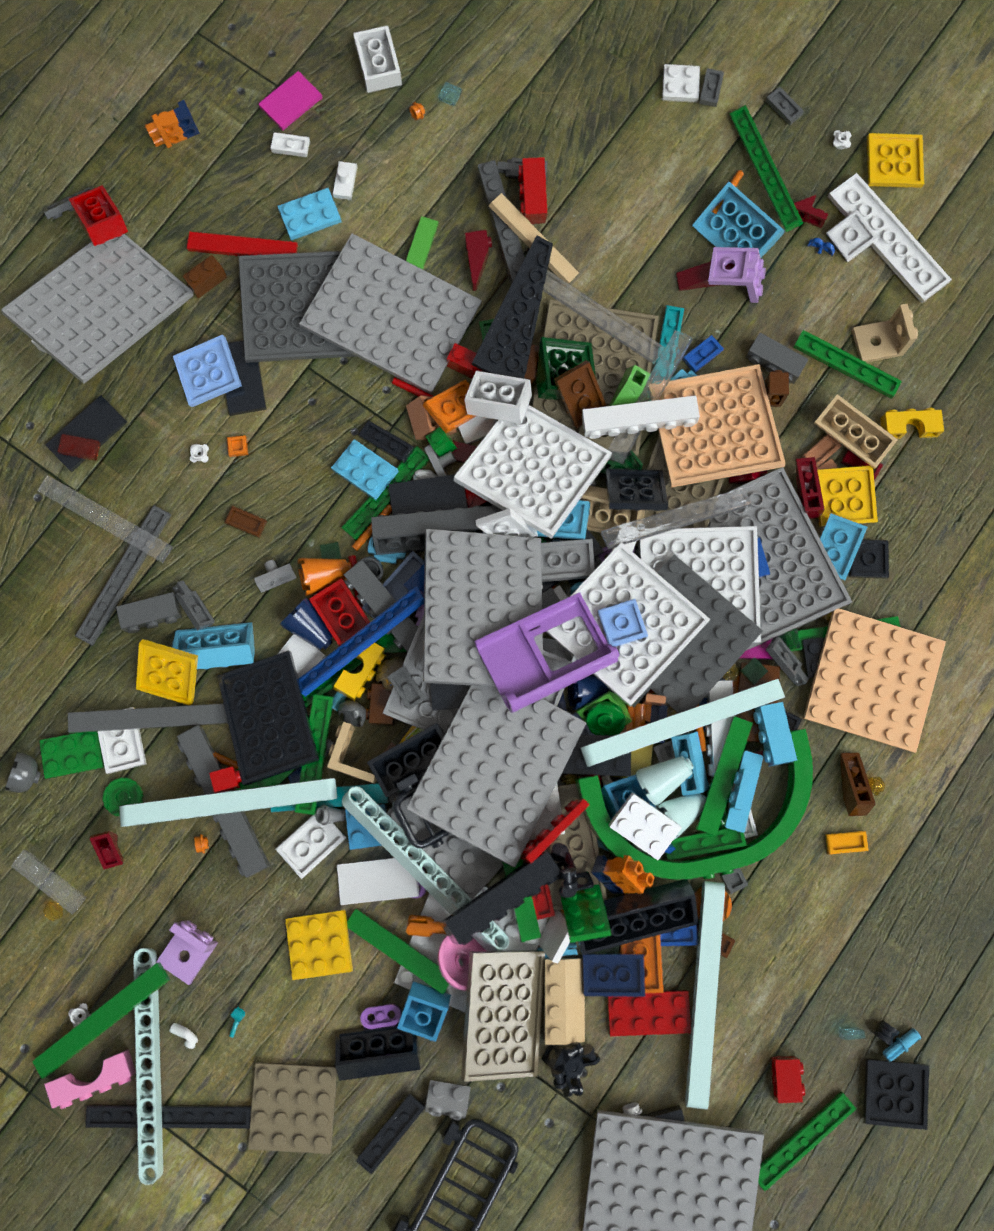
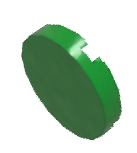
[586,701,626,736]
[102,777,144,817]

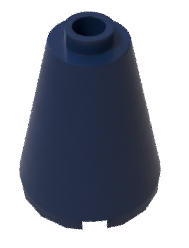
[280,598,333,650]
[567,674,614,710]

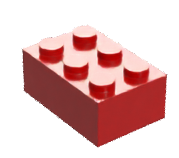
[518,157,547,224]
[69,185,128,246]
[309,578,370,647]

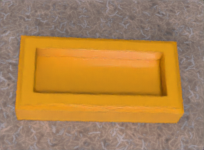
[825,831,869,855]

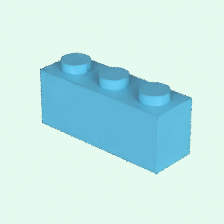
[754,702,797,767]
[671,731,709,796]

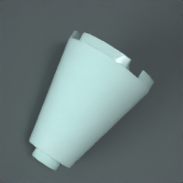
[636,756,694,806]
[655,793,706,840]

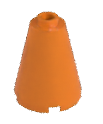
[298,558,352,596]

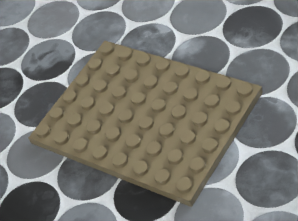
[532,300,659,457]

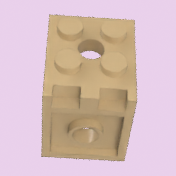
[851,303,918,363]
[327,722,377,784]

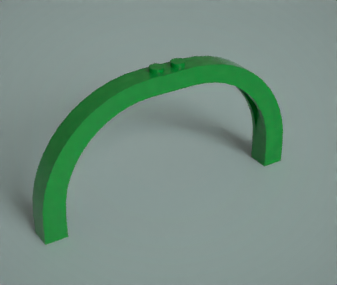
[575,729,813,880]

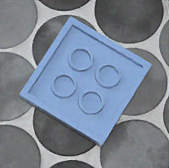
[173,335,242,407]

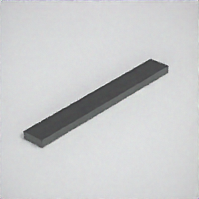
[75,505,171,646]
[68,704,228,733]

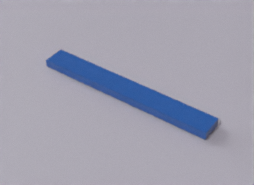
[299,586,424,697]

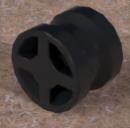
[873,1020,900,1046]

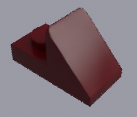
[794,195,828,229]
[89,831,124,870]

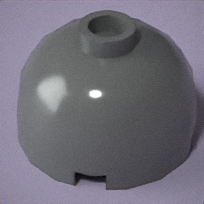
[5,752,41,793]

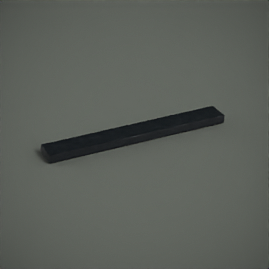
[85,1105,252,1129]

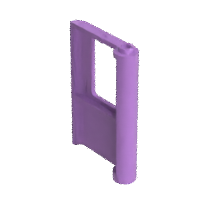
[475,592,619,713]

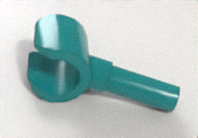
[229,1007,245,1038]

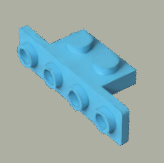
[725,751,763,833]

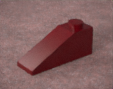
[465,230,492,291]
[676,261,735,291]
[795,457,825,519]

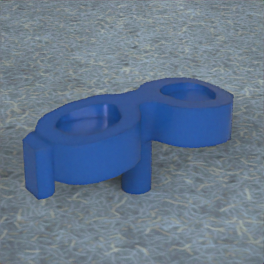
[808,238,835,256]

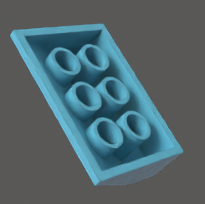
[692,182,785,258]

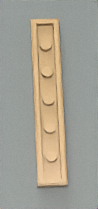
[489,193,579,286]

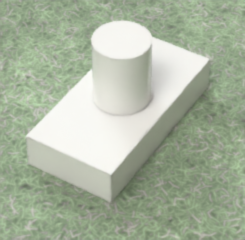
[333,161,357,200]

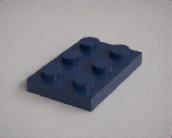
[583,954,646,997]

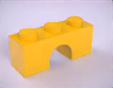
[880,408,944,439]
[334,643,386,701]

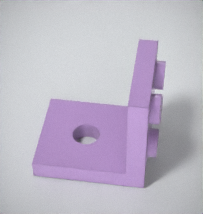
[708,247,765,303]
[156,920,218,985]

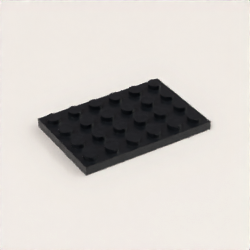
[217,650,319,786]

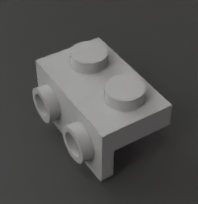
[425,1080,471,1120]

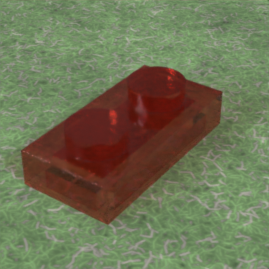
[57,434,101,461]

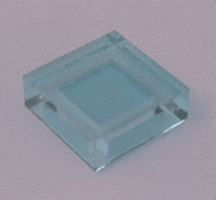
[438,82,462,107]
[839,1027,865,1040]

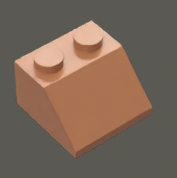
[406,396,457,440]

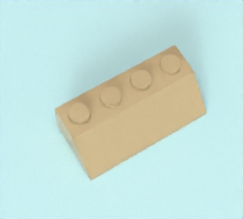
[814,394,898,469]
[580,486,645,540]
[544,958,585,1045]

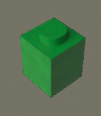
[426,427,457,457]

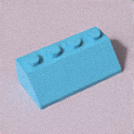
[172,622,255,669]

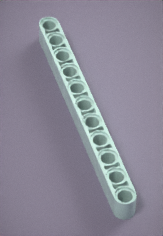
[581,679,785,767]
[119,778,337,827]
[342,787,509,951]
[685,881,725,1109]
[134,948,163,1185]

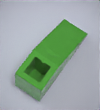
[609,365,650,406]

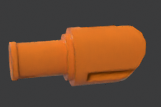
[406,915,446,937]

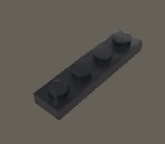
[356,1093,426,1175]

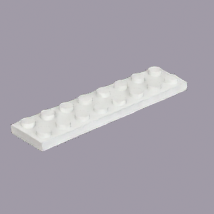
[828,173,952,303]

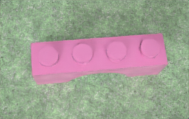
[44,1049,136,1109]

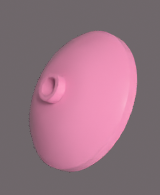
[438,936,486,991]

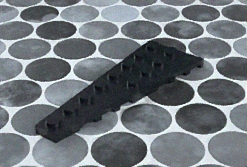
[471,235,553,379]

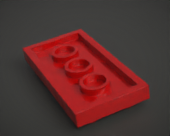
[520,799,590,863]
[607,990,691,1036]

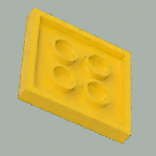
[867,133,924,188]
[818,466,878,527]
[136,639,198,706]
[285,910,353,980]

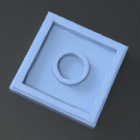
[597,599,648,647]

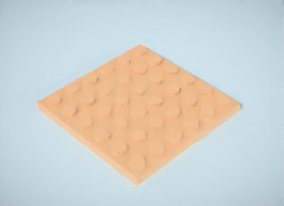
[649,365,786,488]
[803,608,946,753]

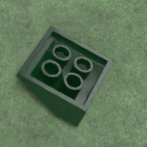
[536,337,596,400]

